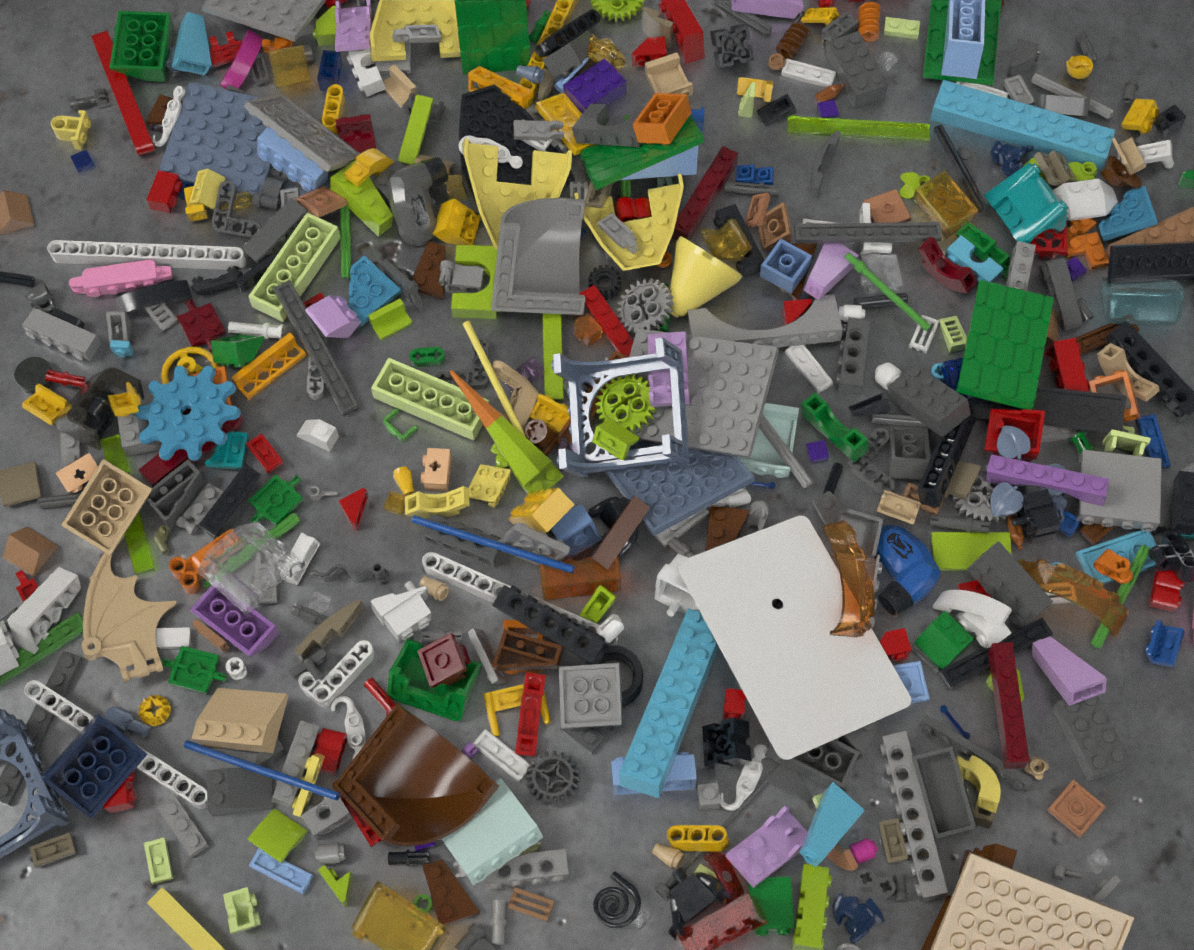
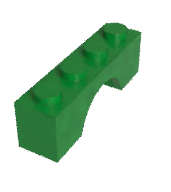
[801,393,868,462]

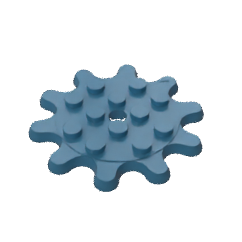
[135,366,241,461]

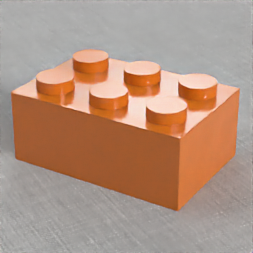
[632,93,692,145]

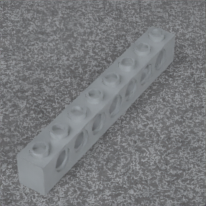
[880,731,948,902]

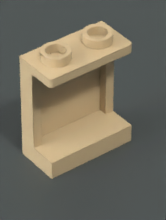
[645,53,693,97]

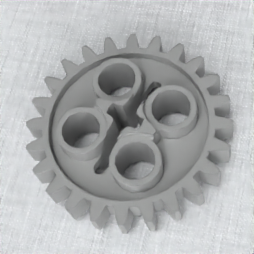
[616,278,674,335]
[953,465,1013,523]

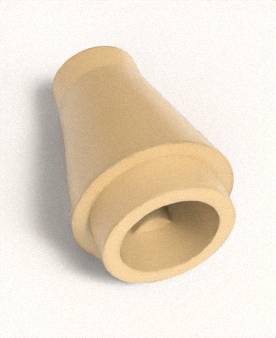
[419,576,449,601]
[652,843,685,869]

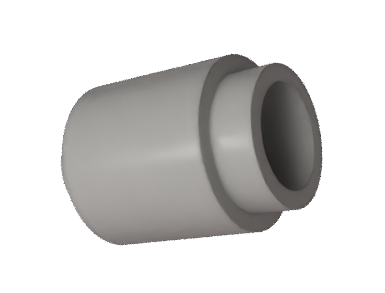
[315,842,346,866]

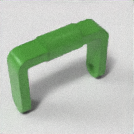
[383,408,418,441]

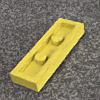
[292,753,325,817]

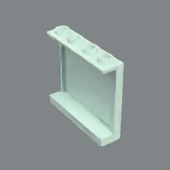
[737,403,799,478]
[440,778,543,885]

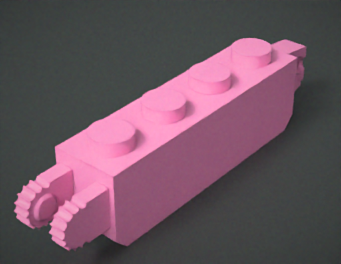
[69,259,173,297]

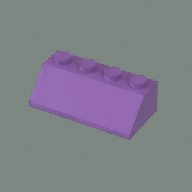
[190,580,280,657]

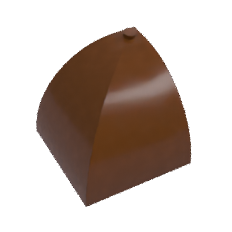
[333,703,500,846]

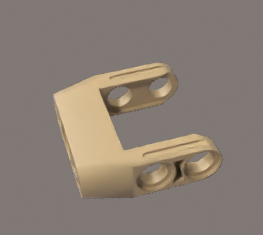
[472,361,538,430]

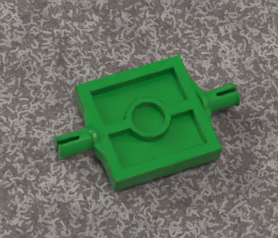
[248,474,304,526]
[161,646,227,694]

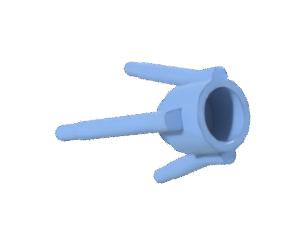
[554,57,589,93]

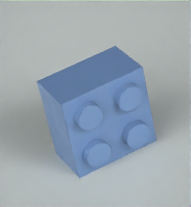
[760,238,812,294]
[551,504,602,559]

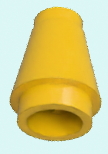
[393,466,415,496]

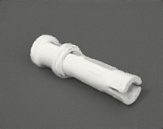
[228,321,286,340]

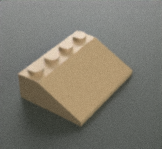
[61,459,153,556]
[191,688,289,753]

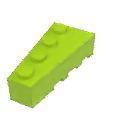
[330,160,393,237]
[792,864,832,950]

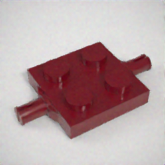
[176,299,226,353]

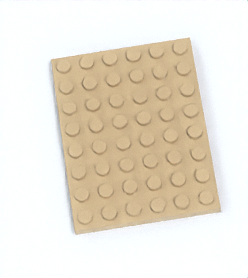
[931,852,1134,950]

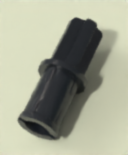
[388,849,430,866]

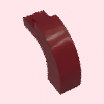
[918,237,978,294]

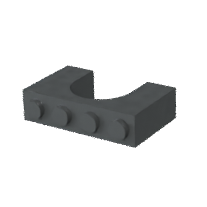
[572,103,644,147]

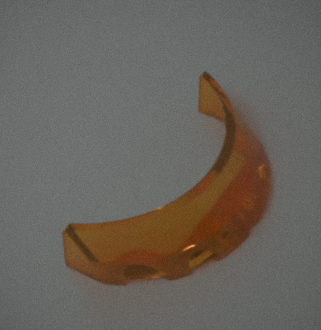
[824,520,875,638]
[1017,559,1129,638]

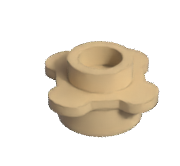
[1024,756,1049,780]

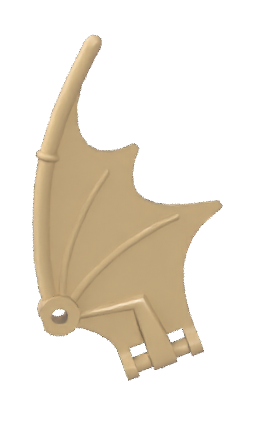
[81,534,177,683]

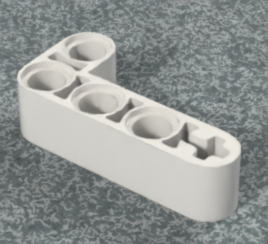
[298,640,375,708]

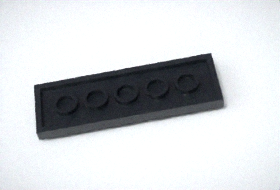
[1107,241,1194,284]

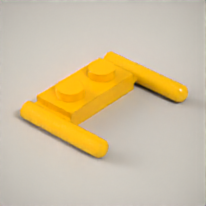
[483,684,551,737]

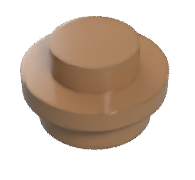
[768,53,786,70]

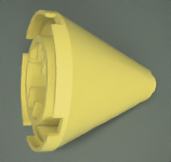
[670,236,742,318]

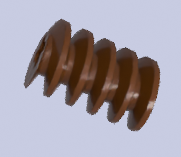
[776,22,811,60]

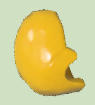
[1066,55,1094,80]

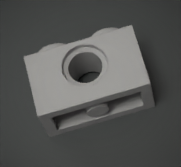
[301,797,352,840]

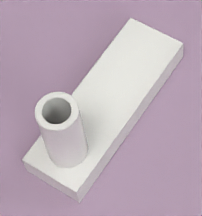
[1116,140,1174,169]
[859,203,892,259]

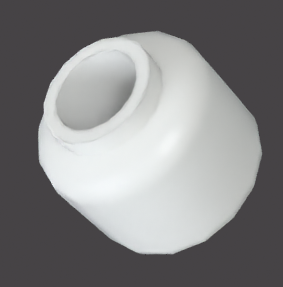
[875,362,902,390]

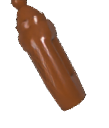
[814,83,845,103]
[1006,515,1024,550]

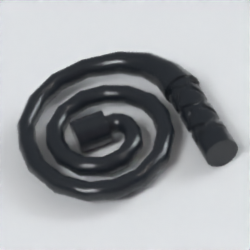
[593,871,641,928]

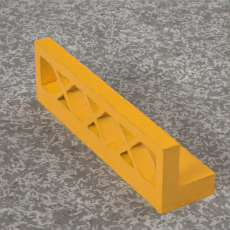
[468,66,533,109]
[231,332,307,400]

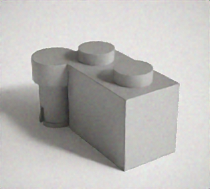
[438,260,485,293]

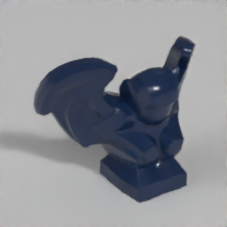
[990,141,1034,178]
[832,893,885,944]

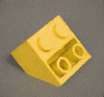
[432,198,481,245]

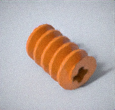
[858,2,880,42]

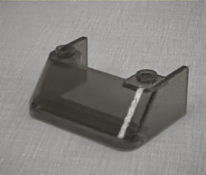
[55,367,144,451]

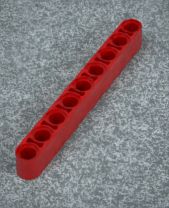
[91,30,155,156]

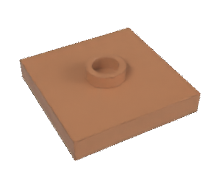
[296,186,347,218]
[863,189,911,223]
[1046,779,1106,838]

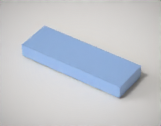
[249,848,314,895]

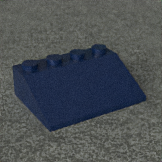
[41,713,148,819]

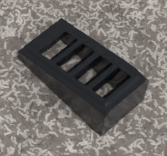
[756,94,797,126]
[848,393,892,417]

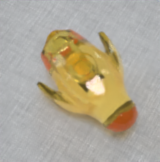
[587,33,626,71]

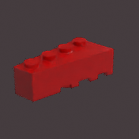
[658,0,705,64]
[1044,338,1090,392]

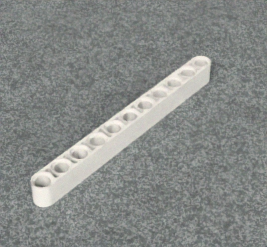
[47,240,247,270]
[422,552,618,645]
[24,680,208,809]

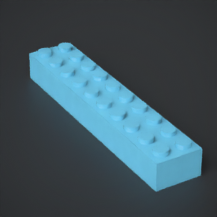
[930,80,1115,170]
[619,608,719,798]

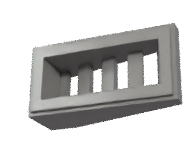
[143,303,178,332]

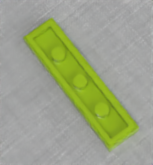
[398,94,434,165]

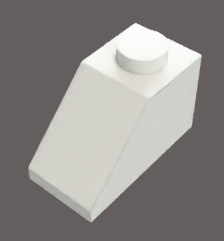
[297,419,339,452]

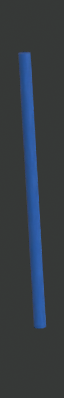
[412,515,575,573]
[184,740,340,801]

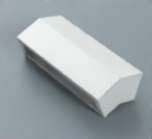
[277,532,320,585]

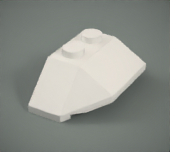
[1053,179,1118,221]

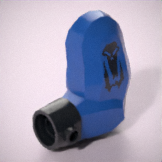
[874,525,941,617]

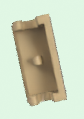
[876,489,921,524]

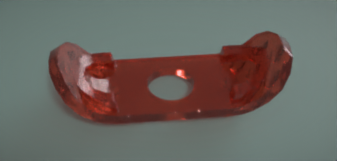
[704,852,744,910]

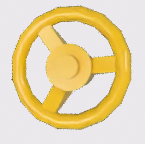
[161,347,219,384]

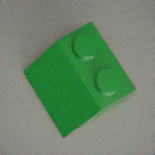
[211,334,264,367]
[914,611,974,670]

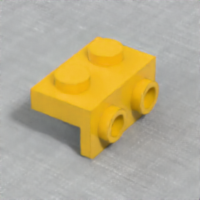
[1121,99,1159,135]
[108,382,141,417]
[22,384,67,426]
[528,394,570,435]

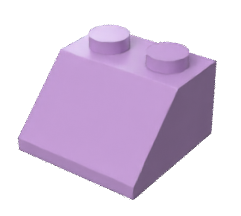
[305,295,361,338]

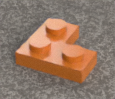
[1066,232,1109,270]

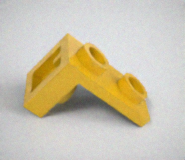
[801,7,840,26]
[737,77,774,102]
[184,186,208,222]

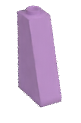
[732,0,804,19]
[804,243,859,300]
[1032,636,1107,706]

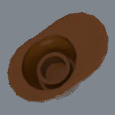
[1101,156,1142,188]

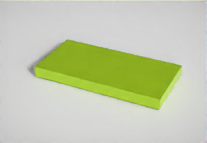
[931,532,1012,571]

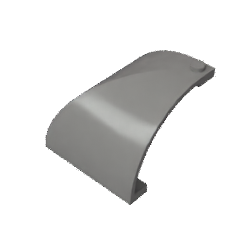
[491,198,585,315]

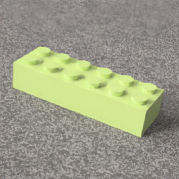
[248,212,340,322]
[371,358,490,441]

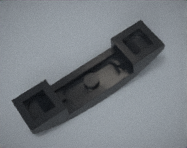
[115,280,192,315]

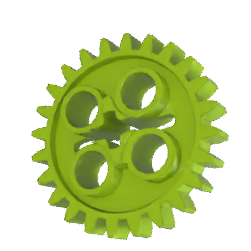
[590,0,645,22]
[595,374,657,433]

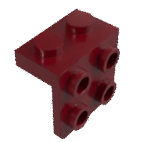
[335,114,376,154]

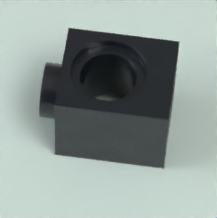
[1154,105,1187,136]

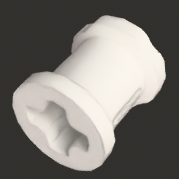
[226,657,247,680]

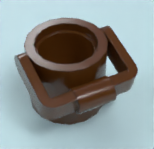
[525,419,558,456]

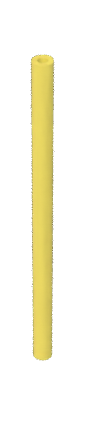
[463,321,526,437]

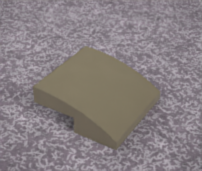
[642,6,673,49]
[1034,150,1078,186]
[0,461,42,507]
[944,461,981,500]
[878,815,929,864]

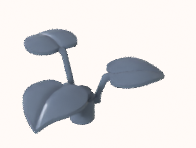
[990,426,1067,517]

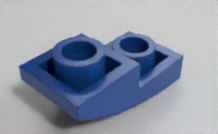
[736,164,774,185]

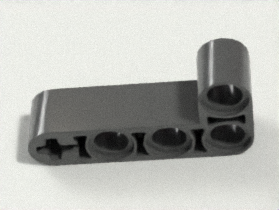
[1038,258,1082,331]

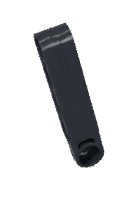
[535,9,600,58]

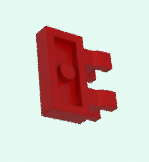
[209,31,242,68]

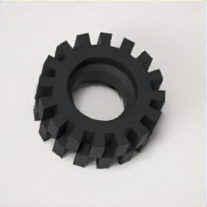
[588,265,621,300]

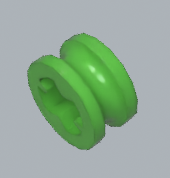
[413,894,433,915]

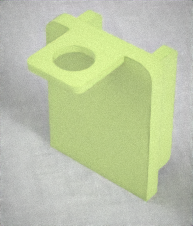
[1102,425,1151,456]

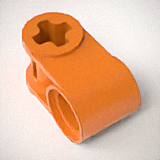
[1093,549,1133,584]

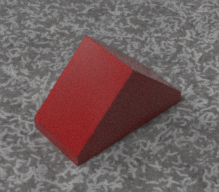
[782,299,812,326]
[339,488,369,530]

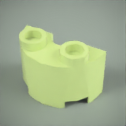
[223,887,262,934]

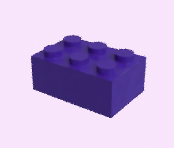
[563,58,627,114]

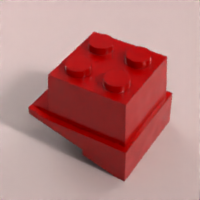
[984,409,1045,463]

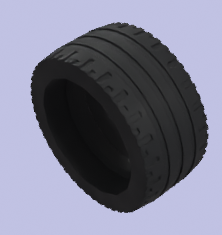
[585,645,643,708]

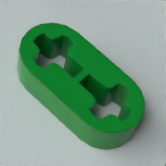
[409,347,445,367]

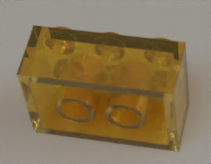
[913,170,979,239]

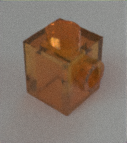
[573,313,603,347]

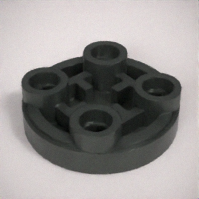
[14,357,53,393]

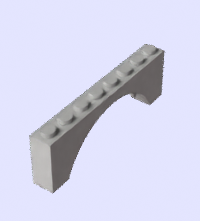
[688,294,842,348]

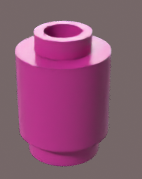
[848,838,878,864]

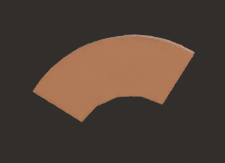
[826,843,858,871]

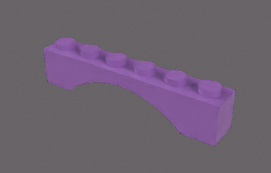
[986,454,1110,506]

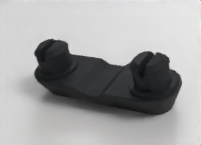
[191,266,243,295]

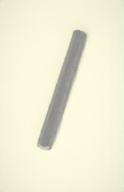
[1031,73,1113,119]
[759,413,812,488]

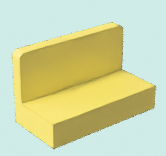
[189,168,225,210]

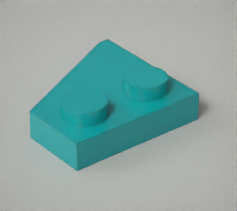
[205,431,249,470]

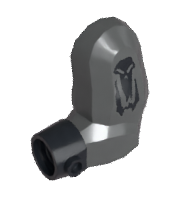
[387,157,448,246]

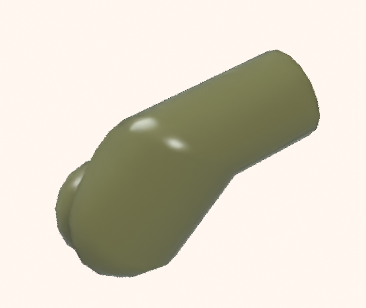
[153,525,170,555]

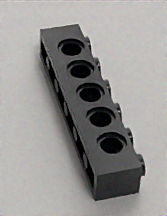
[1105,320,1194,423]
[917,405,976,507]
[492,585,609,665]

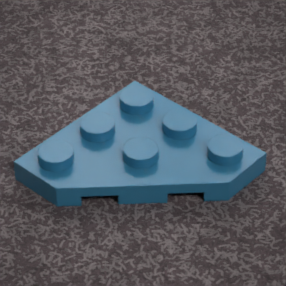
[1099,186,1158,242]
[348,255,402,327]

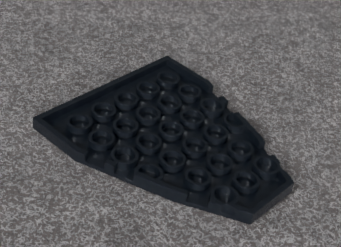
[458,84,575,215]

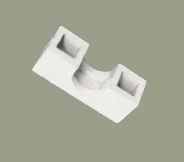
[346,49,386,97]

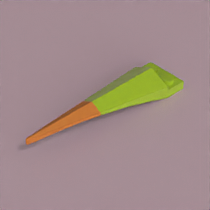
[450,370,564,494]

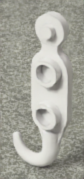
[152,86,185,147]
[458,135,523,169]
[331,696,366,759]
[719,744,768,811]

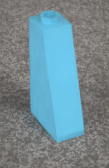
[172,12,212,76]
[800,782,865,867]

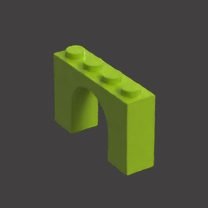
[451,245,500,319]

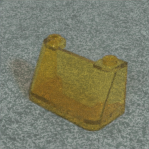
[350,881,449,950]

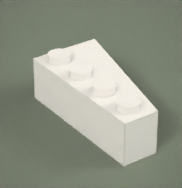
[7,567,81,654]

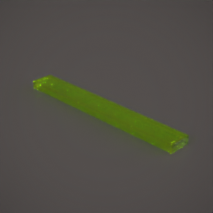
[787,116,930,142]
[101,434,155,576]

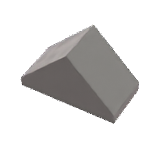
[106,311,132,344]

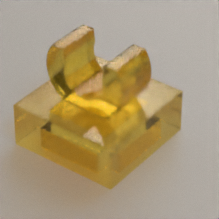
[383,491,406,516]

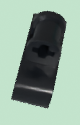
[78,390,116,443]
[1148,530,1194,582]

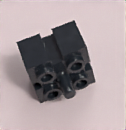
[710,24,754,68]
[1012,489,1061,544]
[702,717,752,770]

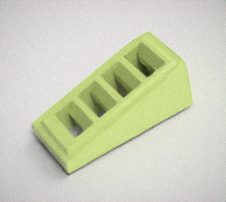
[738,82,756,118]
[938,316,967,353]

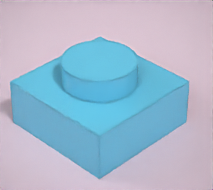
[110,340,134,358]

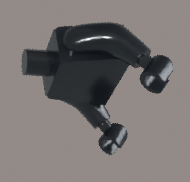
[588,496,640,565]
[668,867,731,941]

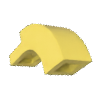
[405,486,469,519]
[957,755,1001,813]

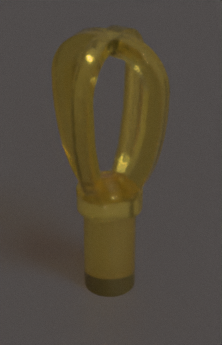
[219,191,252,215]

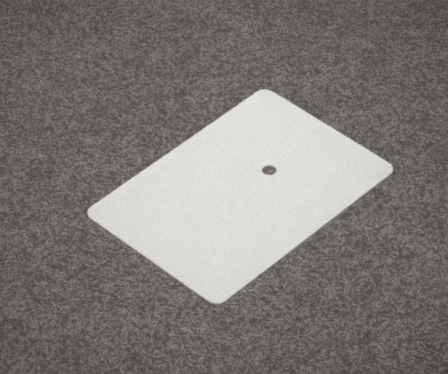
[678,516,911,760]

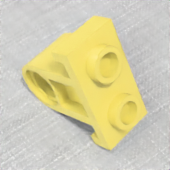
[51,110,91,150]

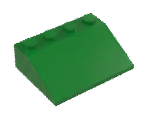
[109,11,174,82]

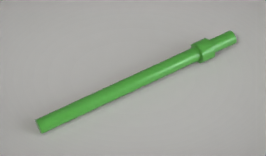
[844,252,931,331]

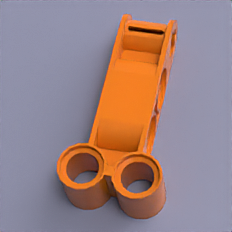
[169,529,246,594]

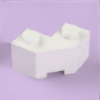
[955,611,1011,648]

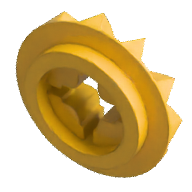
[138,694,171,726]

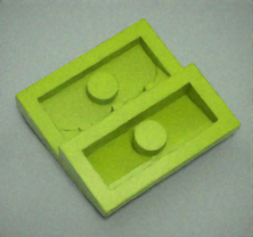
[247,808,308,864]

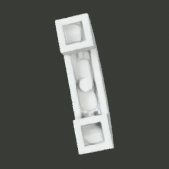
[933,590,1012,625]

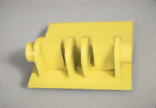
[469,464,511,508]

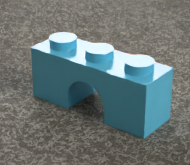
[945,235,1004,286]

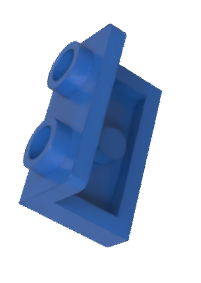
[1145,620,1185,668]

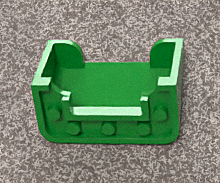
[387,639,482,721]

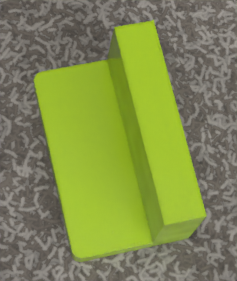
[368,299,412,340]
[592,419,639,460]

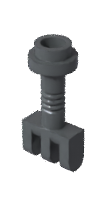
[68,88,110,110]

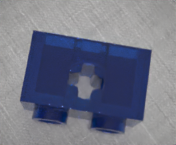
[317,50,343,92]

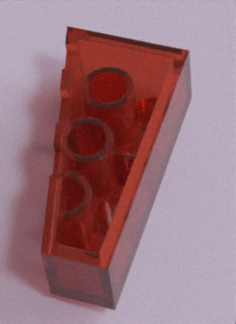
[678,893,768,950]

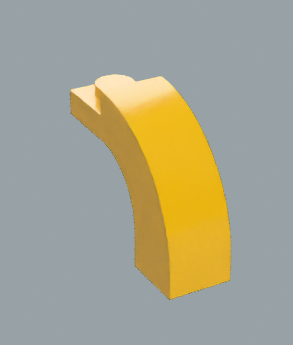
[344,149,394,187]

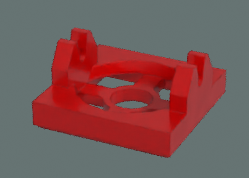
[1030,221,1068,260]

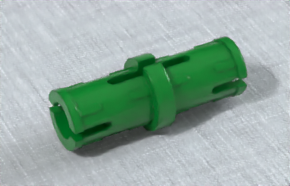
[529,10,552,43]

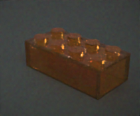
[539,556,621,601]

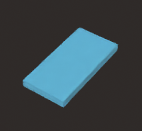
[1076,530,1157,588]

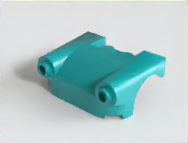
[984,162,1069,244]

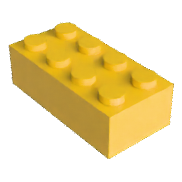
[508,487,574,533]

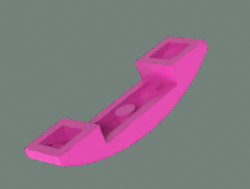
[220,29,264,89]

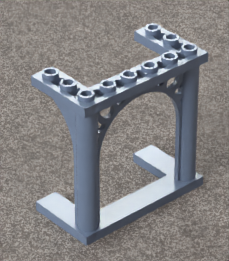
[551,337,690,478]
[0,709,69,859]

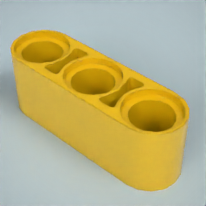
[322,84,345,135]
[667,825,730,852]

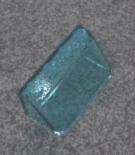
[1100,277,1185,326]

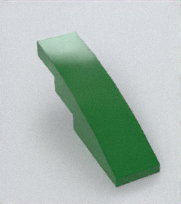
[956,222,1011,281]

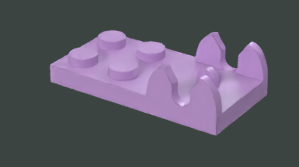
[335,0,373,52]
[647,332,690,407]
[726,805,807,888]

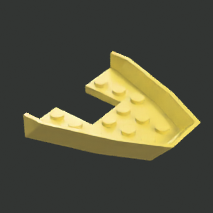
[370,0,461,62]
[462,138,572,250]
[574,174,684,271]

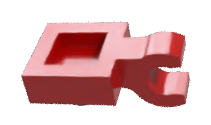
[15,570,39,602]

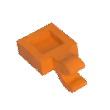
[262,37,293,56]
[1067,218,1096,238]

